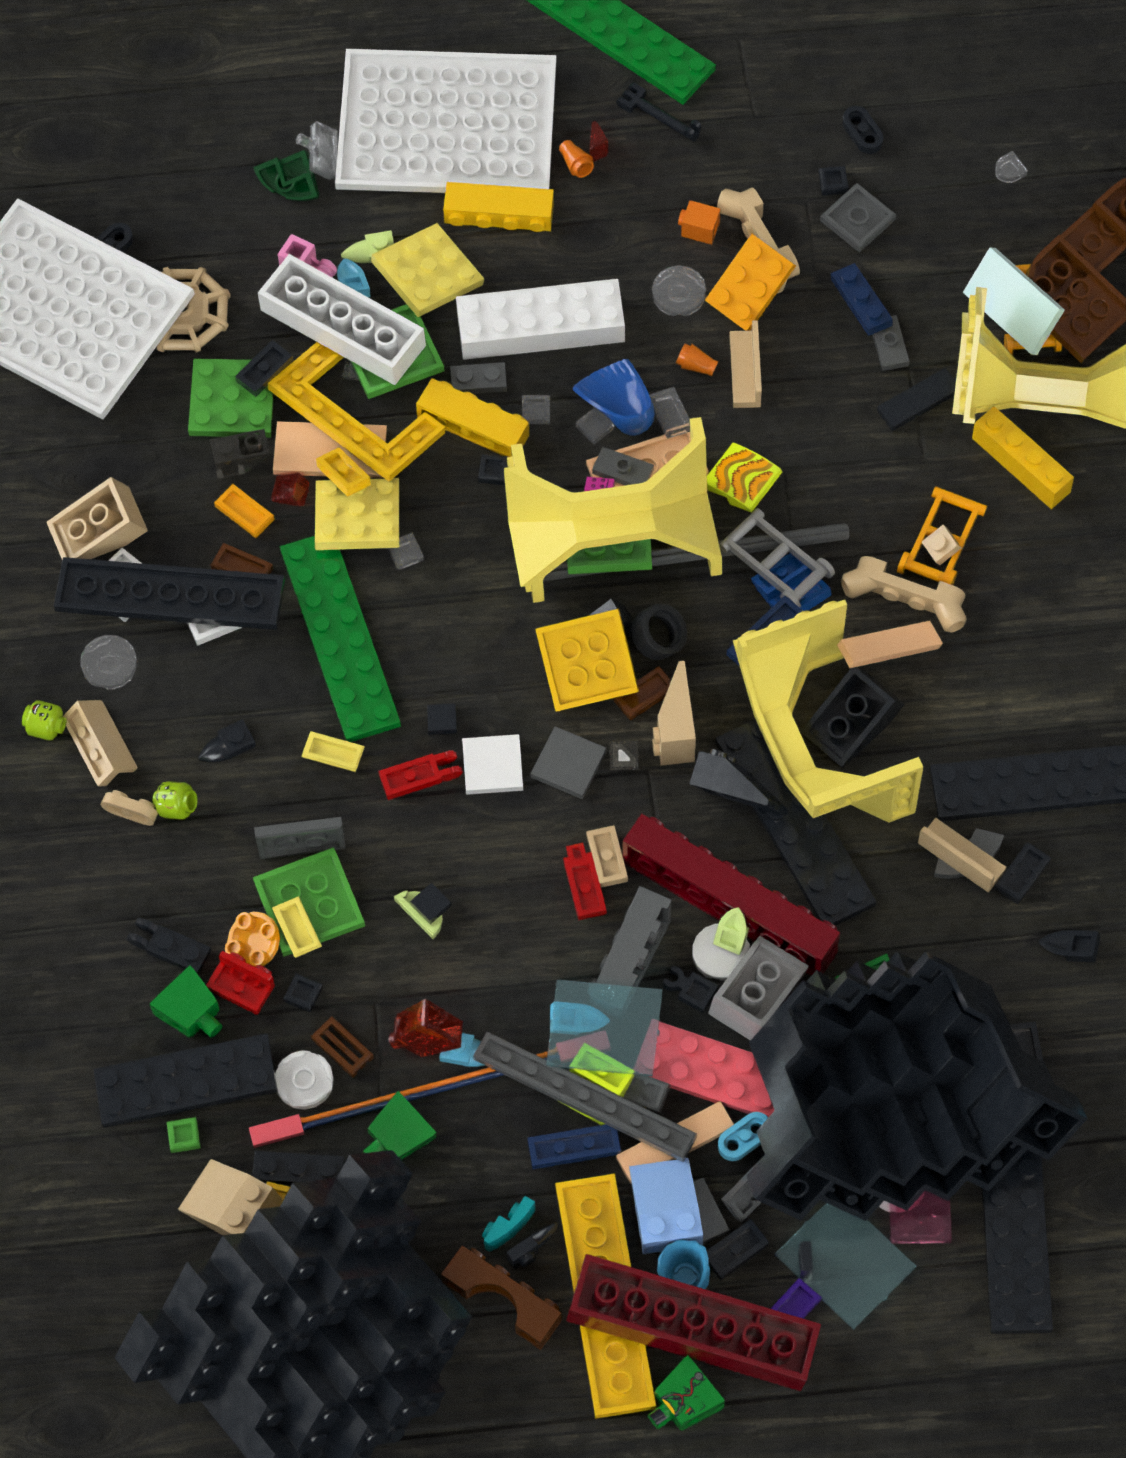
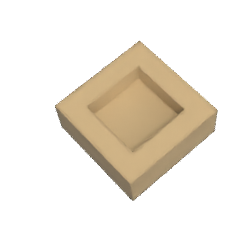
[922,525,961,565]

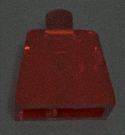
[389,999,463,1057]

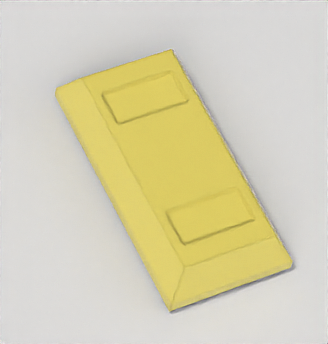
[301,731,365,772]
[272,896,322,958]

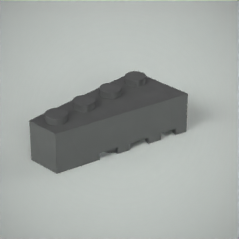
[587,886,672,1020]

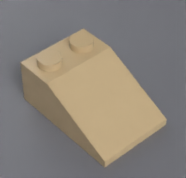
[47,477,148,560]
[652,661,696,766]
[178,1159,283,1235]

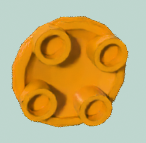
[225,912,280,967]

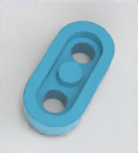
[718,1112,768,1161]

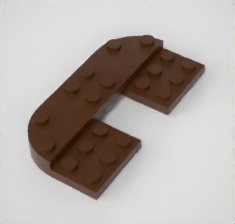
[1025,178,1126,363]

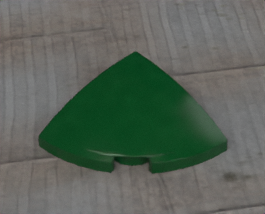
[253,150,319,201]

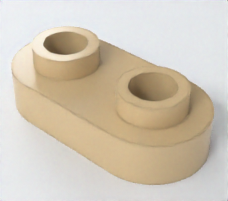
[101,790,158,826]

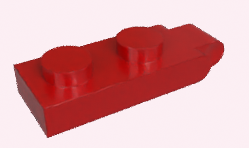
[563,843,607,921]

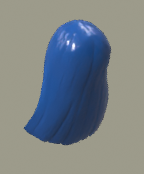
[573,359,655,436]

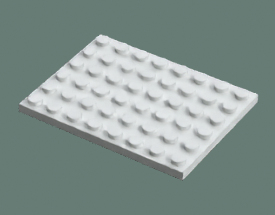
[335,49,556,193]
[0,199,195,419]

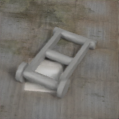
[719,508,835,608]

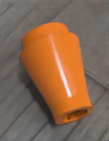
[559,140,594,178]
[676,343,718,377]

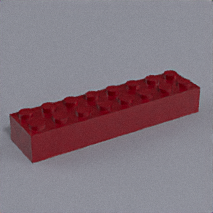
[623,814,840,976]
[566,1254,821,1391]

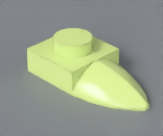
[341,230,394,263]
[713,907,749,955]

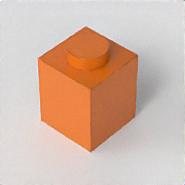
[678,201,721,245]

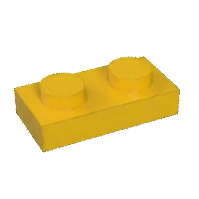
[316,447,371,497]

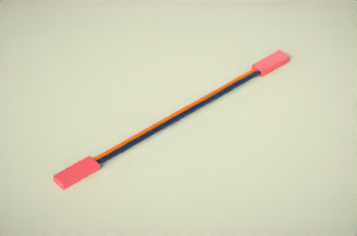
[249,1031,611,1148]

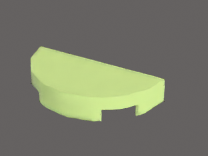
[394,891,443,939]

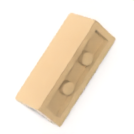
[730,320,762,408]
[63,700,138,786]
[918,818,1006,893]

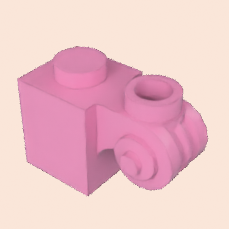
[278,234,337,278]

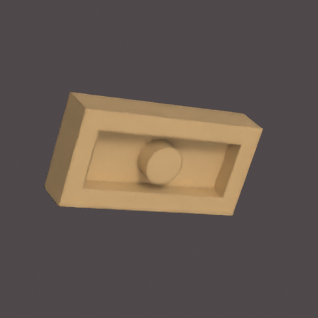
[586,825,628,888]

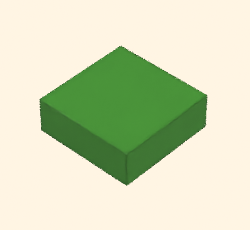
[167,1117,201,1153]

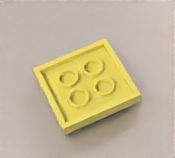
[371,223,484,317]
[315,478,399,550]

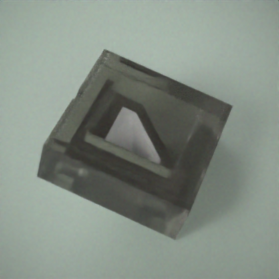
[610,741,639,770]

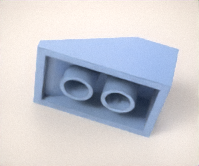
[629,1158,703,1254]

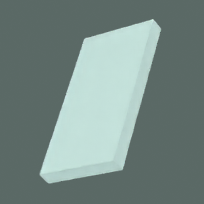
[963,247,1065,355]

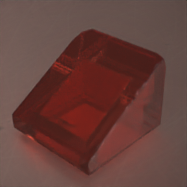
[590,121,608,162]
[271,473,310,506]

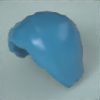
[657,1239,710,1289]

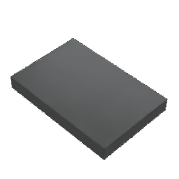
[254,817,346,859]

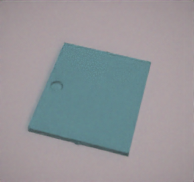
[546,980,663,1076]
[775,1203,916,1330]

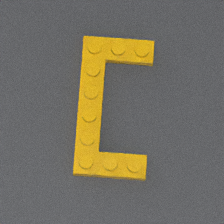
[268,342,445,482]

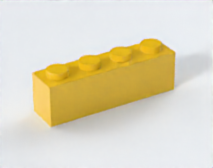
[443,182,554,232]
[416,378,529,457]
[972,406,1074,509]

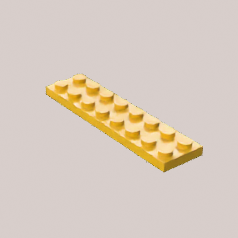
[555,1174,656,1419]

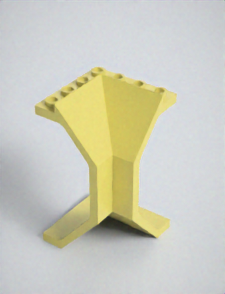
[952,287,1126,429]
[504,417,722,603]
[733,600,923,823]

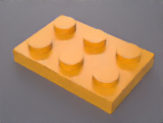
[705,234,796,331]

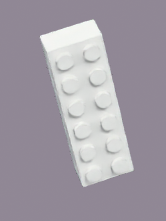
[258,254,426,385]
[456,279,625,360]

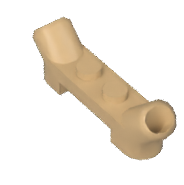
[717,188,800,293]
[841,556,967,632]

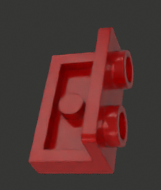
[206,951,275,1015]

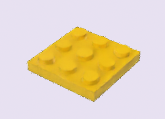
[535,608,639,712]

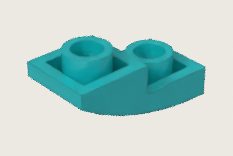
[482,1196,536,1252]

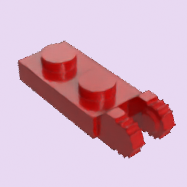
[378,750,463,800]

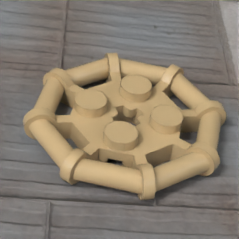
[157,267,231,353]

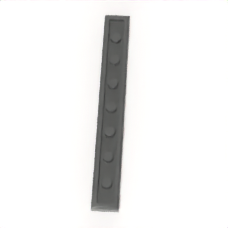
[473,1032,697,1162]

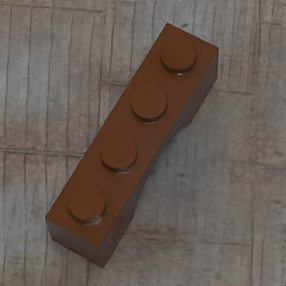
[441,1245,562,1350]

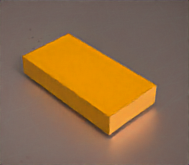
[214,484,275,538]

